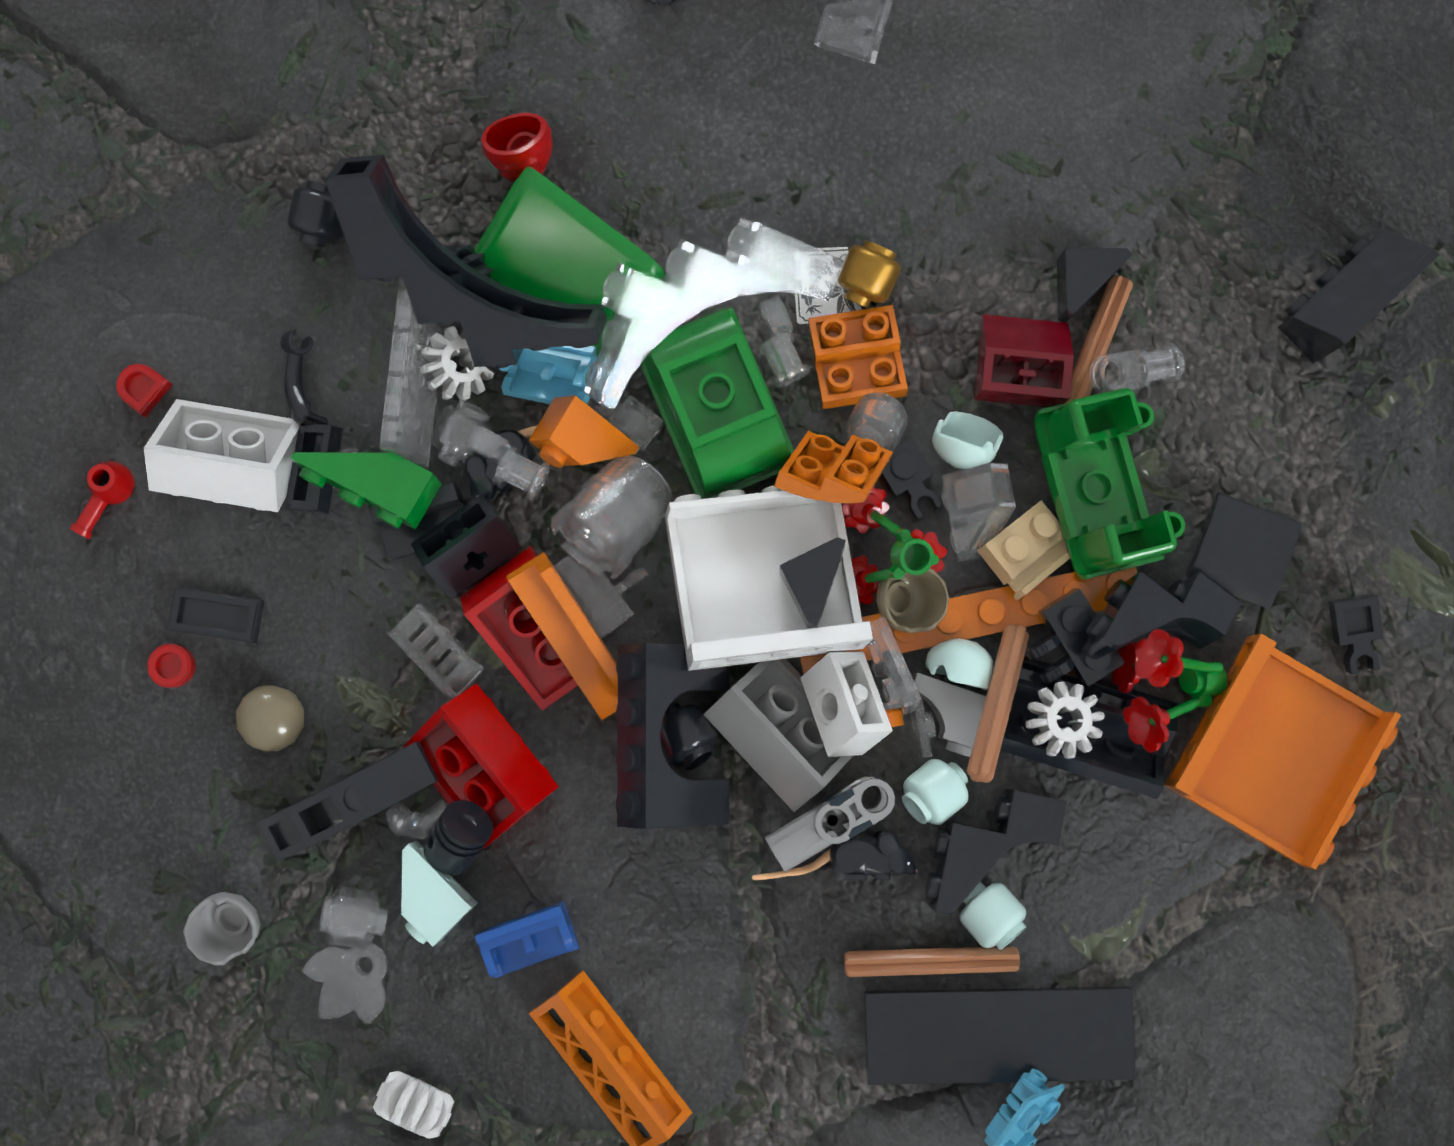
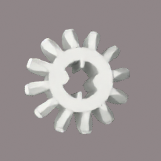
[420,326,495,401]
[1026,682,1105,759]
[373,1071,454,1139]

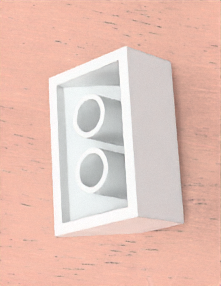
[144,399,299,512]

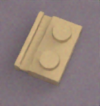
[977,500,1070,601]

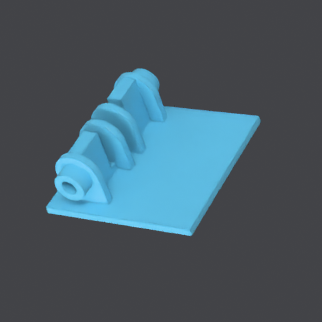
[984,1069,1065,1146]

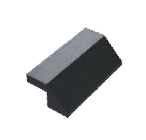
[1000,656,1178,799]

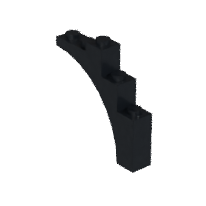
[325,154,607,368]

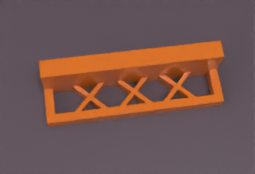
[506,552,618,720]
[529,970,693,1146]

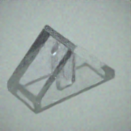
[814,0,893,64]

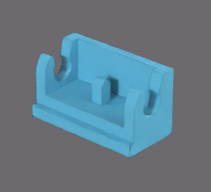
[499,346,600,404]

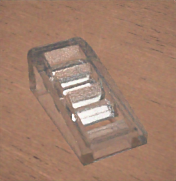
[388,603,484,698]

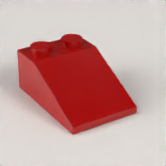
[460,546,578,711]

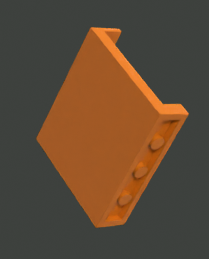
[1164,634,1401,870]

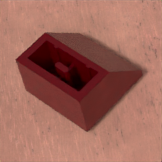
[974,314,1074,408]

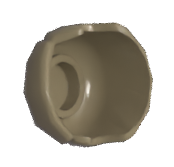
[876,568,949,633]
[236,684,304,751]

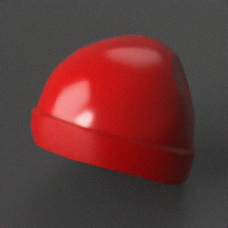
[481,113,553,183]

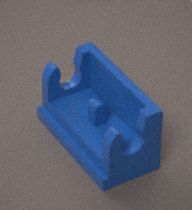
[475,901,580,978]

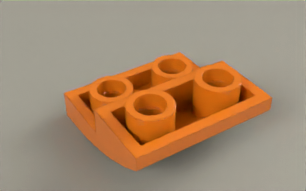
[808,305,908,409]
[774,431,893,503]

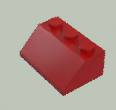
[403,683,559,849]

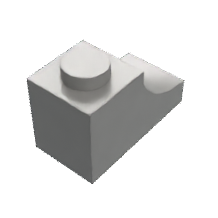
[907,673,986,757]

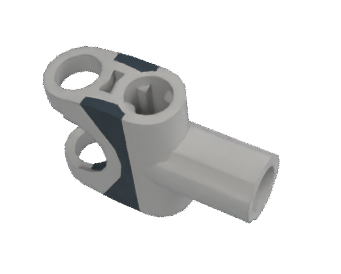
[765,776,895,872]

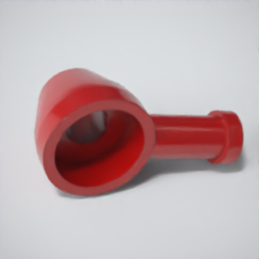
[69,461,135,539]

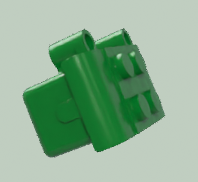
[1034,388,1185,580]

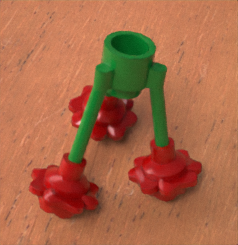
[841,487,947,604]

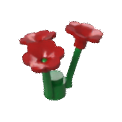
[1111,629,1227,753]

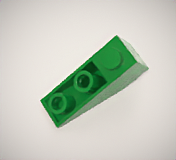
[290,452,442,530]

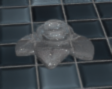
[303,943,388,1024]

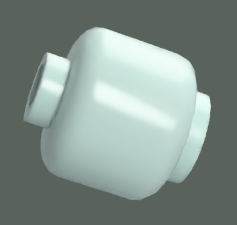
[902,759,968,825]
[960,882,1027,950]

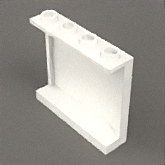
[665,486,873,671]

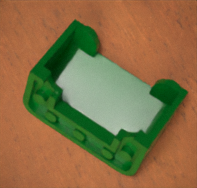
[475,167,667,369]

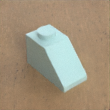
[401,841,478,947]

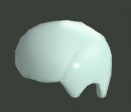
[932,411,1003,470]
[925,638,994,691]

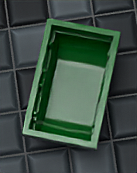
[634,307,794,499]

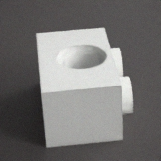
[800,652,893,757]

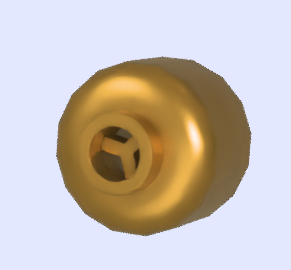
[837,240,901,308]

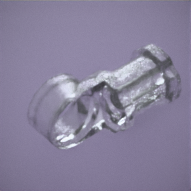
[758,295,810,388]
[1090,343,1185,393]
[464,425,551,501]

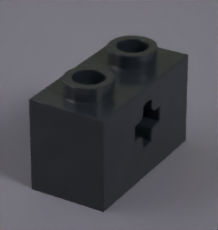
[411,493,522,600]

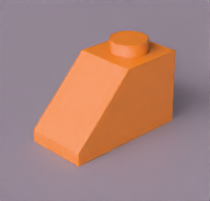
[528,395,639,468]

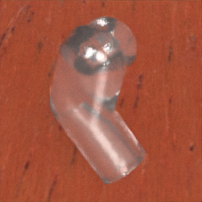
[386,799,448,839]

